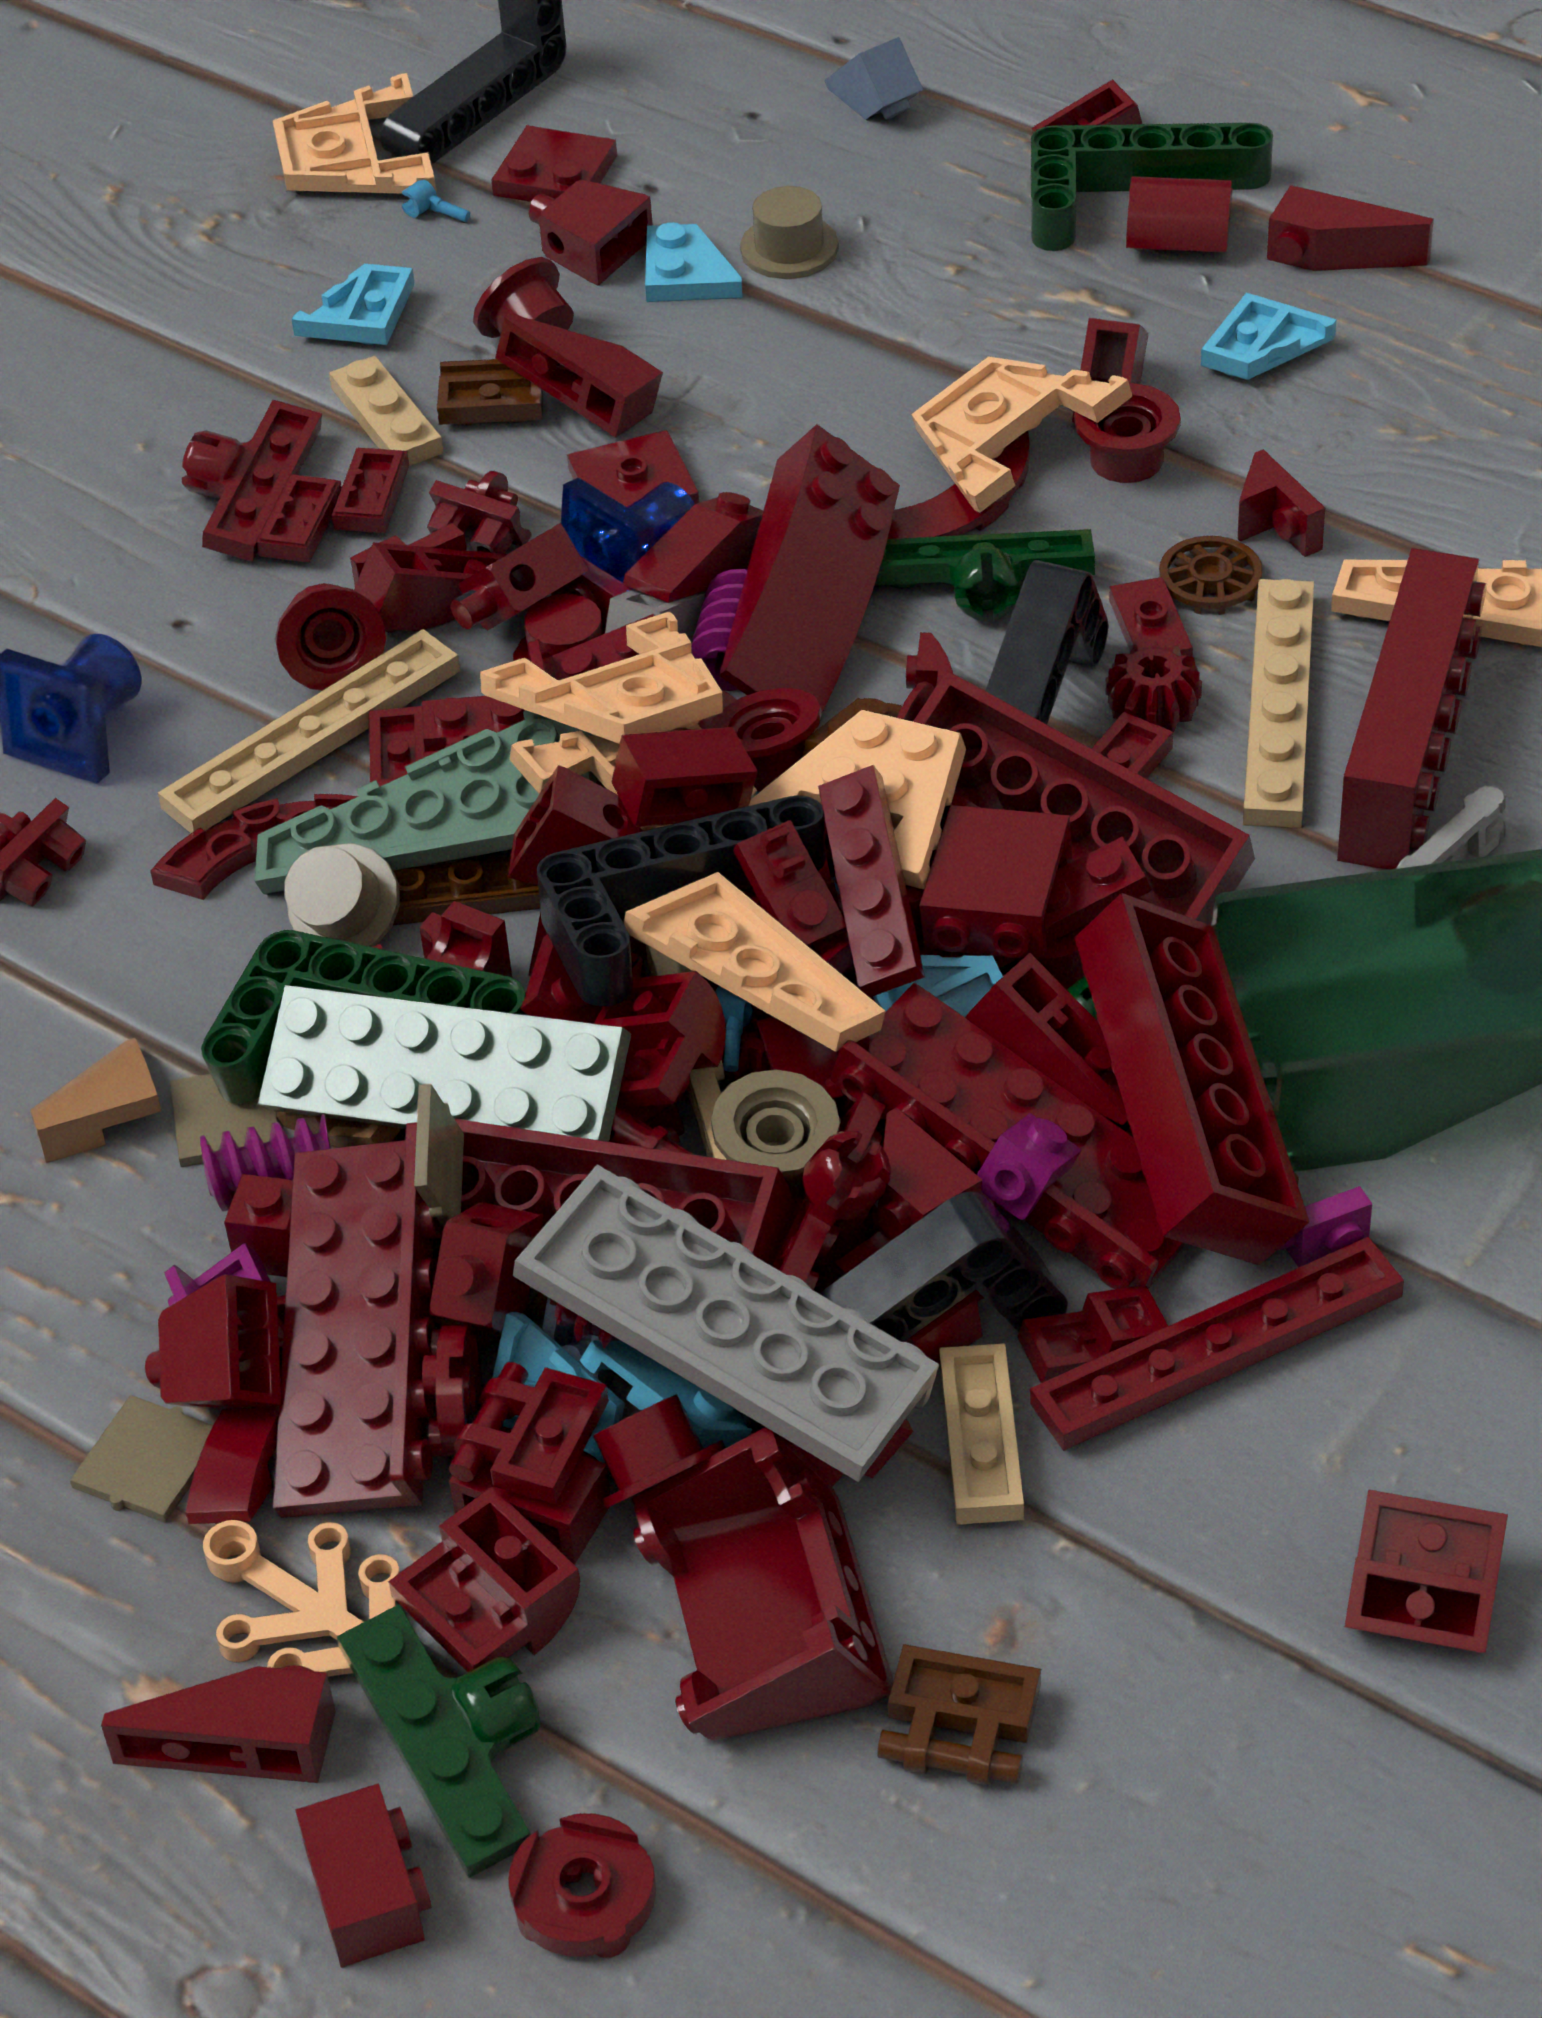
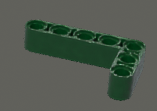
[1031,123,1273,251]
[201,930,527,1104]

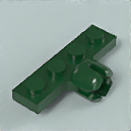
[876,529,1095,621]
[337,1604,541,1878]

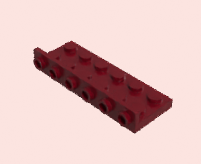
[830,982,1186,1289]
[273,1122,443,1518]

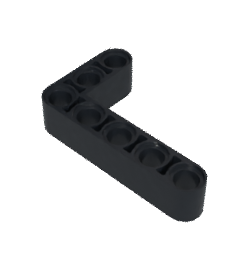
[380,0,566,165]
[985,560,1109,724]
[537,795,826,1007]
[739,1192,1068,1433]

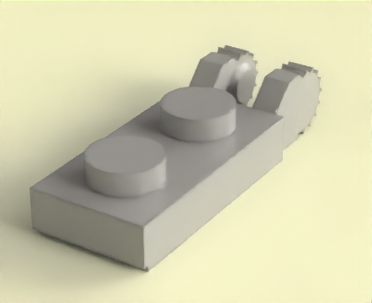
[1393,785,1506,922]

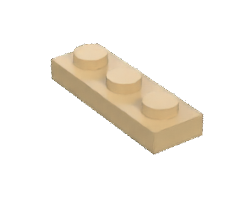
[329,356,444,466]
[939,1343,1024,1525]

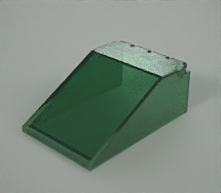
[1212,849,1542,1172]

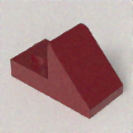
[1237,449,1325,557]

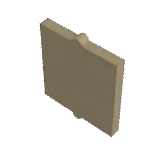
[170,1074,278,1167]
[414,1084,464,1229]
[70,1395,213,1523]

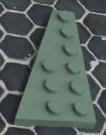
[255,710,596,894]

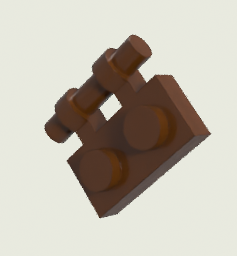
[877,1644,1041,1785]

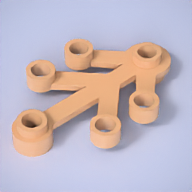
[203,1520,400,1677]

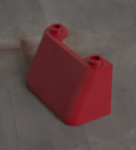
[632,1427,893,1741]

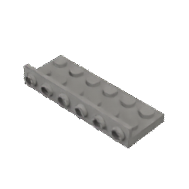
[513,1164,939,1482]

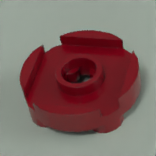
[422,1324,483,1459]
[508,1813,656,1958]

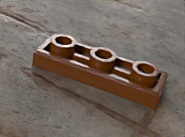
[393,856,540,926]

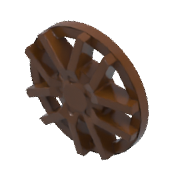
[1159,536,1262,615]

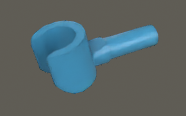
[402,180,471,223]
[715,986,753,1072]

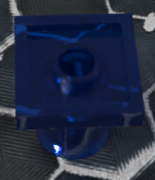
[561,477,695,589]
[0,634,142,784]

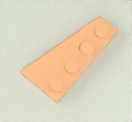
[1331,559,1542,647]
[624,872,886,1052]

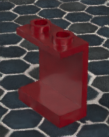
[920,805,1073,961]

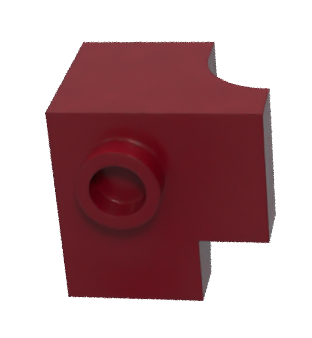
[419,901,513,978]

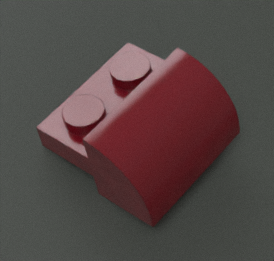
[1126,177,1233,252]
[594,971,726,1108]
[388,1487,580,1672]
[1344,1489,1508,1654]

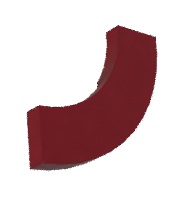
[888,431,1030,539]
[150,794,359,900]

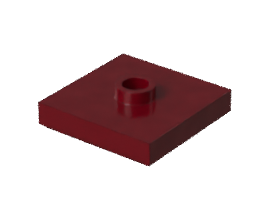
[567,430,699,532]

